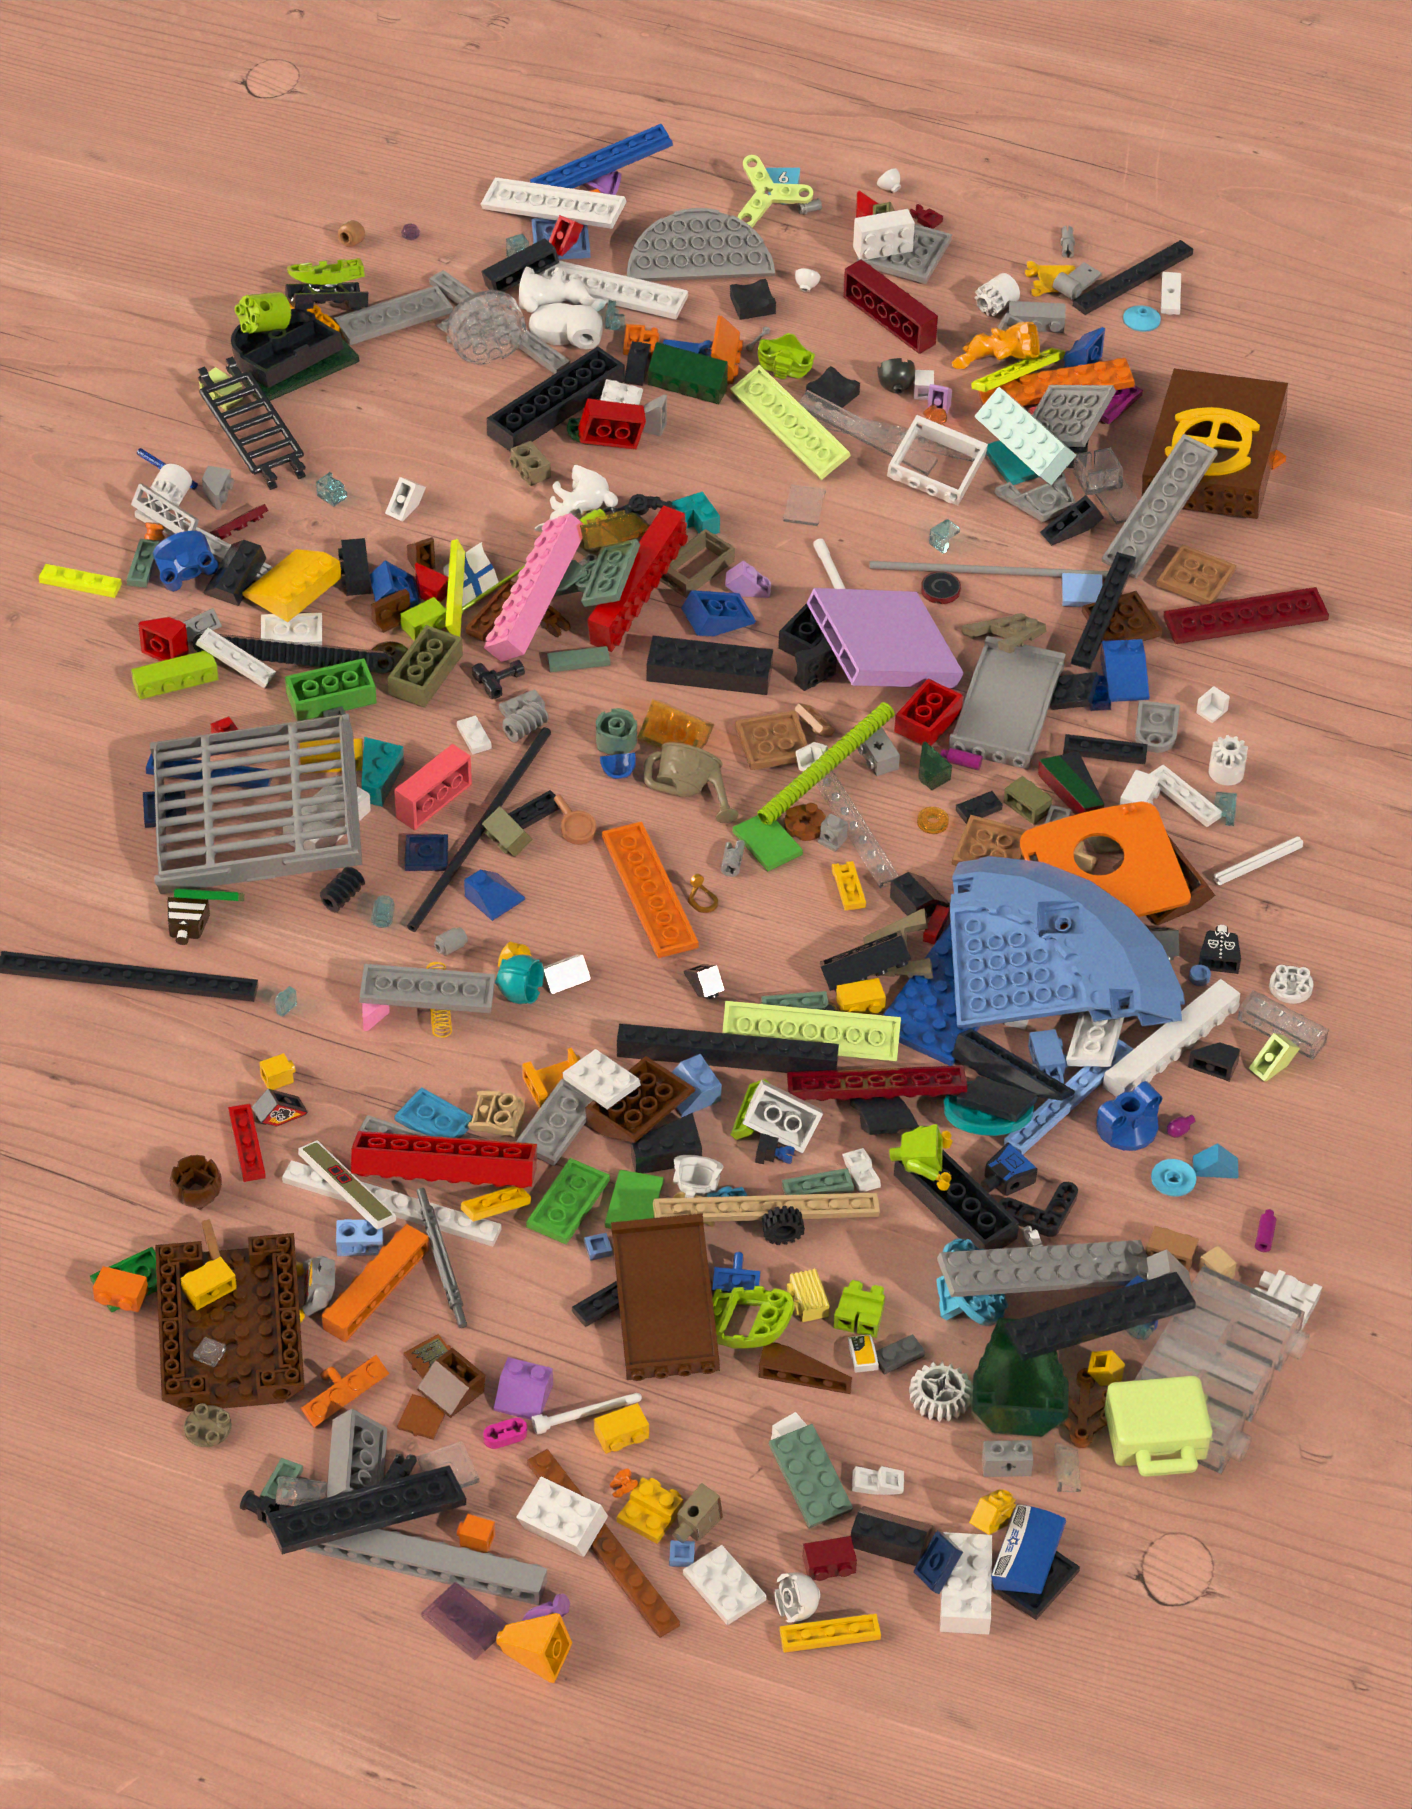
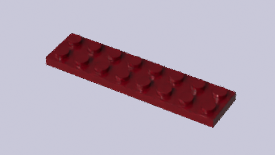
[1163,587,1329,644]
[787,1065,967,1101]

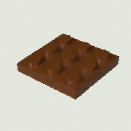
[1082,591,1163,641]

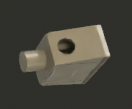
[673,1483,723,1543]

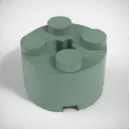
[596,708,637,755]

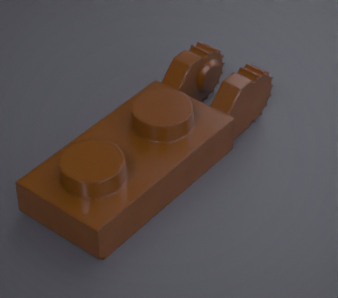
[540,605,571,638]

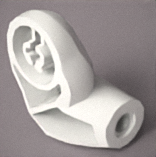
[529,303,603,349]

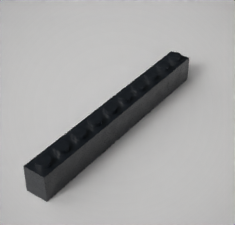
[617,1023,839,1073]

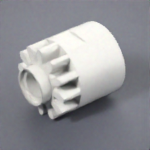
[974,273,1020,316]
[150,464,192,508]
[1208,735,1248,786]

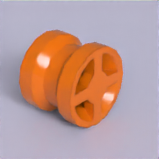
[144,522,165,541]

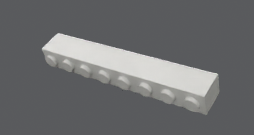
[1103,979,1241,1097]

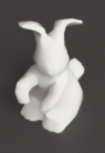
[519,266,606,313]
[535,465,618,532]

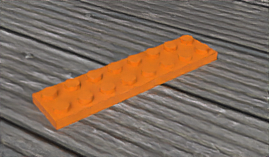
[977,358,1135,406]
[602,821,699,959]

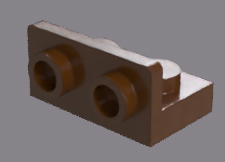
[371,589,411,633]

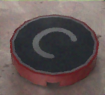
[921,572,961,604]

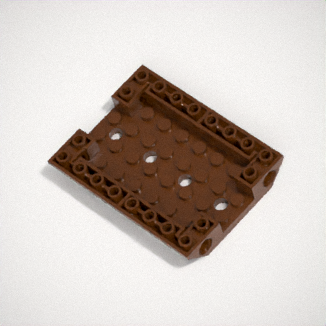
[155,1233,305,1412]

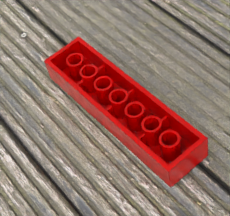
[588,505,688,652]
[351,1131,537,1188]

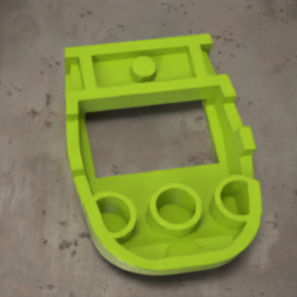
[287,258,365,285]
[712,1286,795,1349]

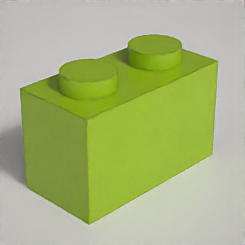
[401,597,446,641]

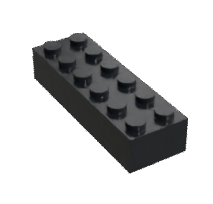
[646,636,773,695]
[894,1150,1019,1250]

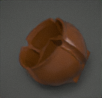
[170,1155,222,1210]

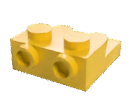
[617,1477,683,1544]

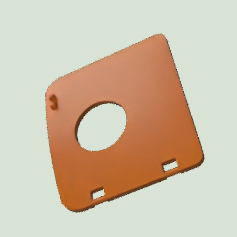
[1020,801,1191,929]

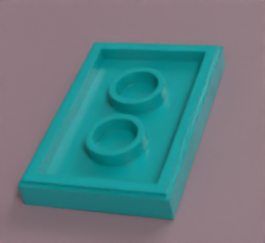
[986,440,1040,485]

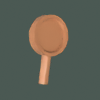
[554,795,596,845]

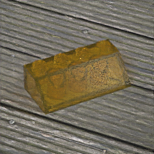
[580,510,650,549]

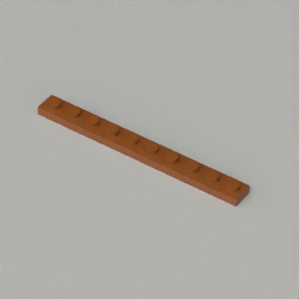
[527,1449,680,1638]

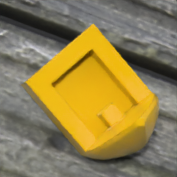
[498,941,531,967]

